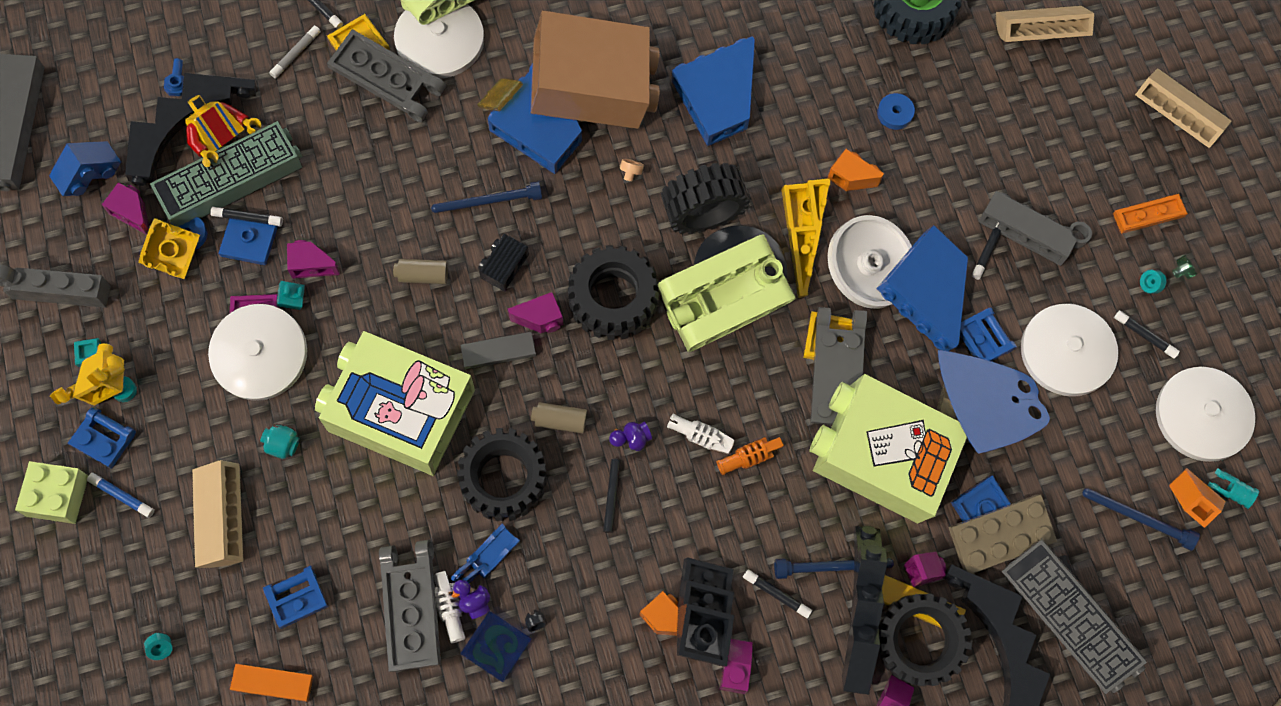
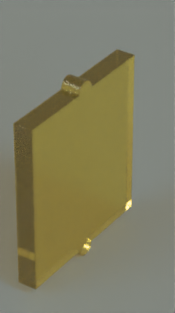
[477,78,523,111]

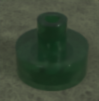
[1172,255,1198,279]

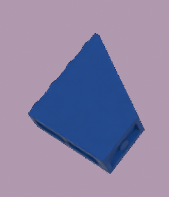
[671,36,755,146]
[488,63,582,174]
[876,225,968,351]

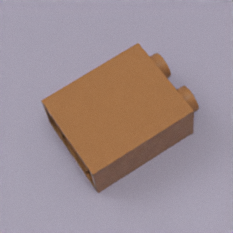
[531,11,659,129]

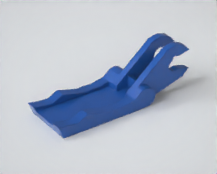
[451,524,520,583]

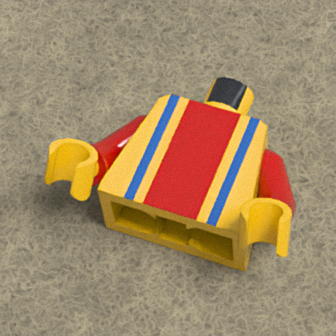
[185,95,261,167]

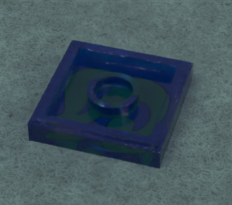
[460,611,532,683]

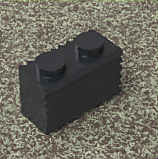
[478,234,529,292]

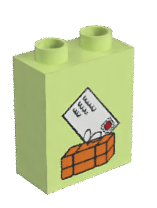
[810,374,967,524]

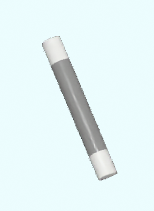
[269,25,321,79]

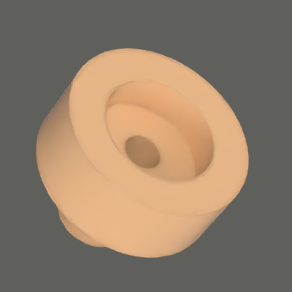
[620,159,644,181]

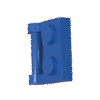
[960,307,1017,361]
[68,406,136,469]
[263,565,328,629]

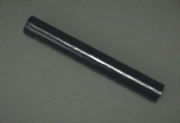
[603,459,621,533]

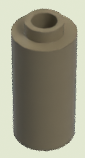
[393,259,448,284]
[531,402,587,434]

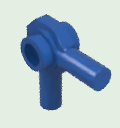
[164,58,184,96]

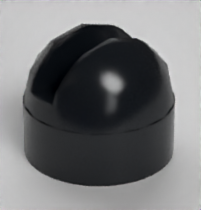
[525,610,547,632]

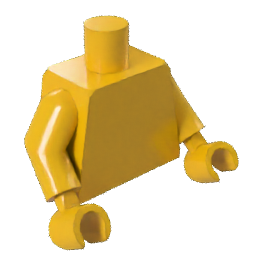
[50,343,125,405]

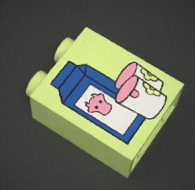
[315,331,475,476]

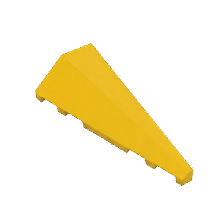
[781,179,830,298]

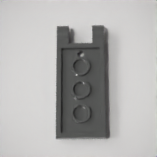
[327,29,447,123]
[810,307,867,425]
[379,539,441,672]

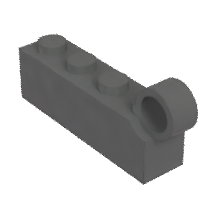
[978,191,1092,266]
[0,264,111,308]

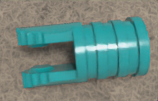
[1207,468,1259,509]

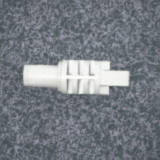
[667,413,735,454]
[434,571,465,643]

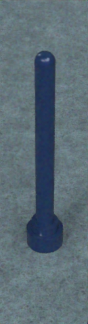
[431,181,542,213]
[1082,488,1200,551]
[774,558,894,579]

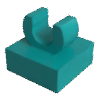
[276,281,305,310]

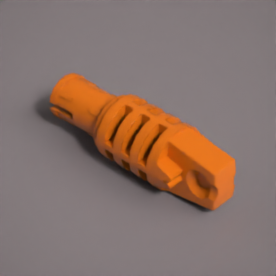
[716,437,784,475]

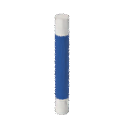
[87,473,154,518]

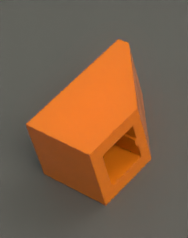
[827,149,884,191]
[1169,468,1226,528]
[640,591,679,636]

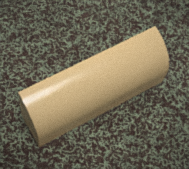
[996,6,1094,42]
[1135,69,1231,148]
[192,460,243,568]

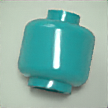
[260,423,300,459]

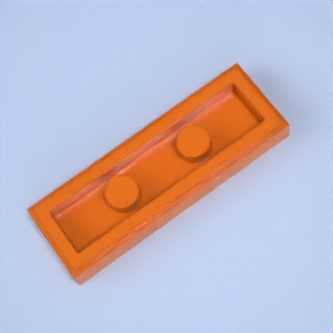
[1113,194,1188,234]
[230,664,313,702]

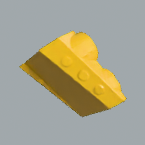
[139,218,200,279]

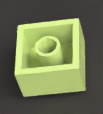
[15,461,88,524]

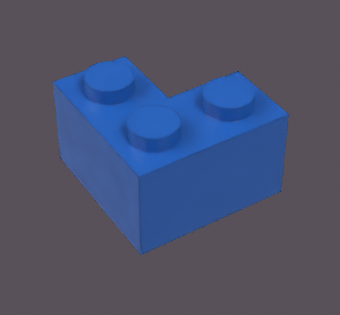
[49,141,121,196]

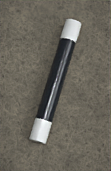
[308,0,343,29]
[211,207,283,226]
[971,222,1001,280]
[1114,310,1180,359]
[743,569,812,618]

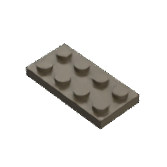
[948,494,1057,574]

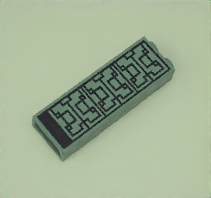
[150,121,302,227]

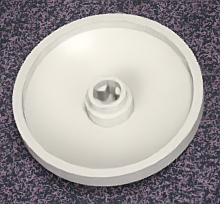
[394,4,484,78]
[828,215,912,308]
[208,304,307,400]
[1021,304,1118,396]
[1156,367,1255,462]

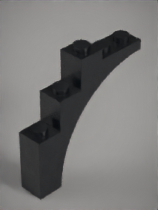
[842,526,887,695]

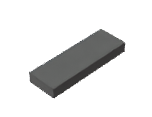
[461,332,536,370]

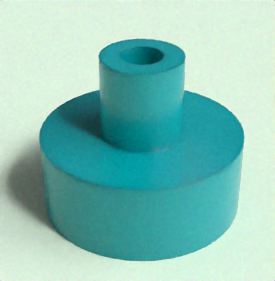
[1140,270,1166,294]
[113,376,137,402]
[144,633,172,660]

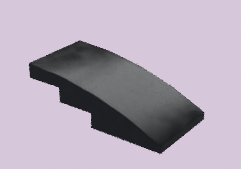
[677,557,734,667]

